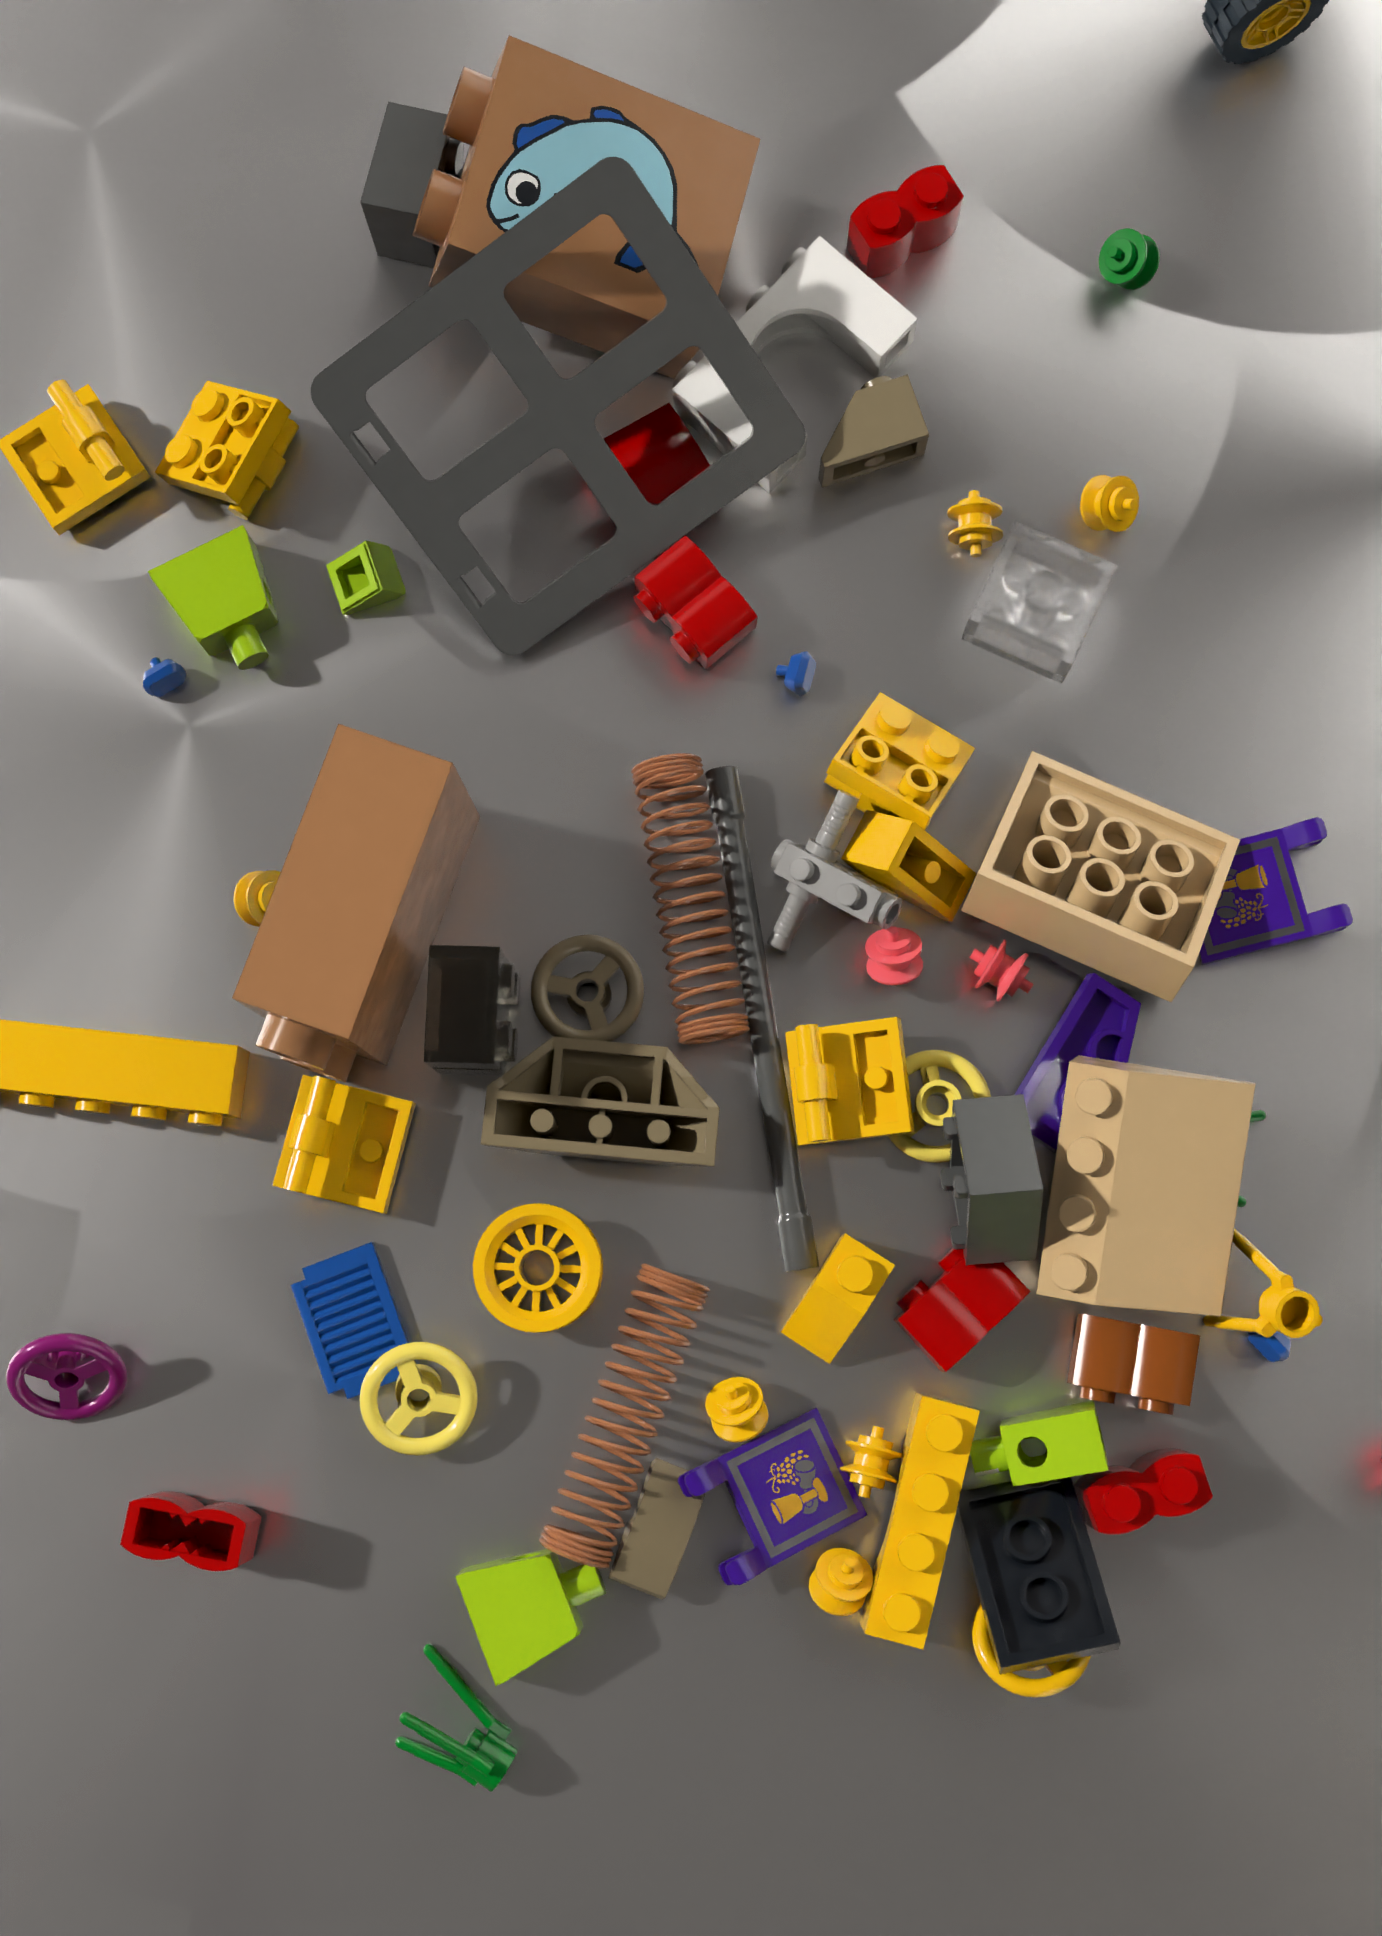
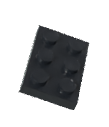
[956,1477,1121,1675]

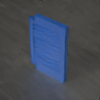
[290,1242,417,1399]

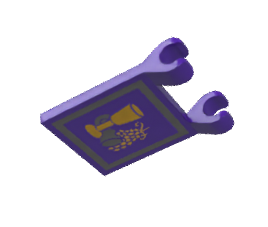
[1199,817,1353,965]
[678,1408,867,1585]

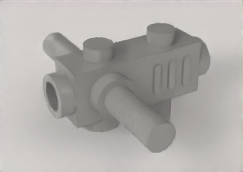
[767,790,902,952]

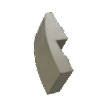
[608,1458,705,1600]

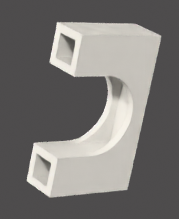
[673,236,918,494]

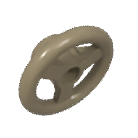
[531,935,644,1042]

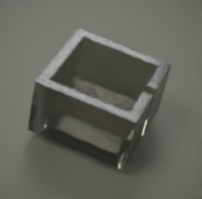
[424,945,520,1076]

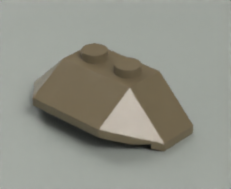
[481,1037,720,1167]

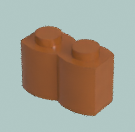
[1067,1314,1200,1415]

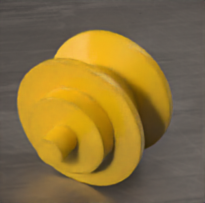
[1080,475,1139,532]
[947,490,1003,557]
[234,870,281,927]
[705,1377,769,1442]
[840,1426,903,1499]
[808,1548,874,1616]

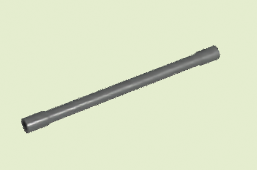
[705,766,819,1272]

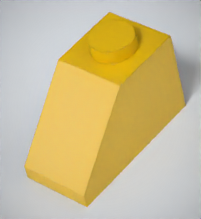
[841,810,977,922]
[781,1233,895,1364]

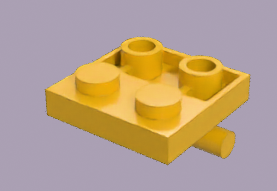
[0,379,151,536]
[155,381,299,520]
[824,692,975,830]
[785,1017,915,1146]
[272,1075,416,1214]

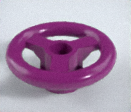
[6,1333,127,1420]

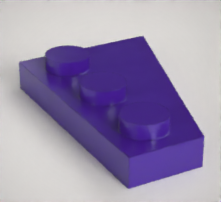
[1014,973,1141,1153]

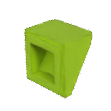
[326,540,406,615]

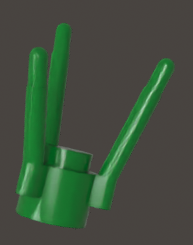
[395,1644,518,1792]

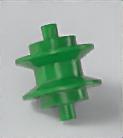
[1098,228,1160,290]

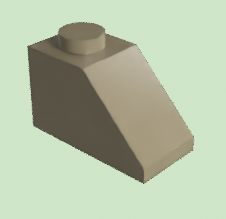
[818,374,929,488]

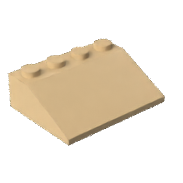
[961,751,1240,1002]
[1036,1055,1256,1316]

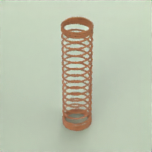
[631,753,750,1044]
[539,1263,710,1569]

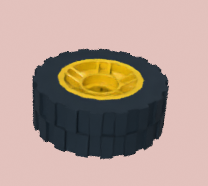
[1202,0,1329,65]

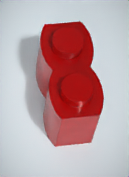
[847,165,964,278]
[634,535,758,669]
[894,1248,1031,1372]
[1074,1448,1213,1535]
[120,1491,262,1571]

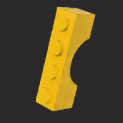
[860,1392,980,1650]

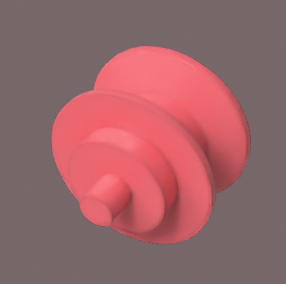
[865,926,923,985]
[969,939,1033,1002]

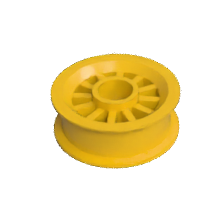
[473,1203,603,1333]

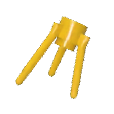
[1203,1228,1323,1338]

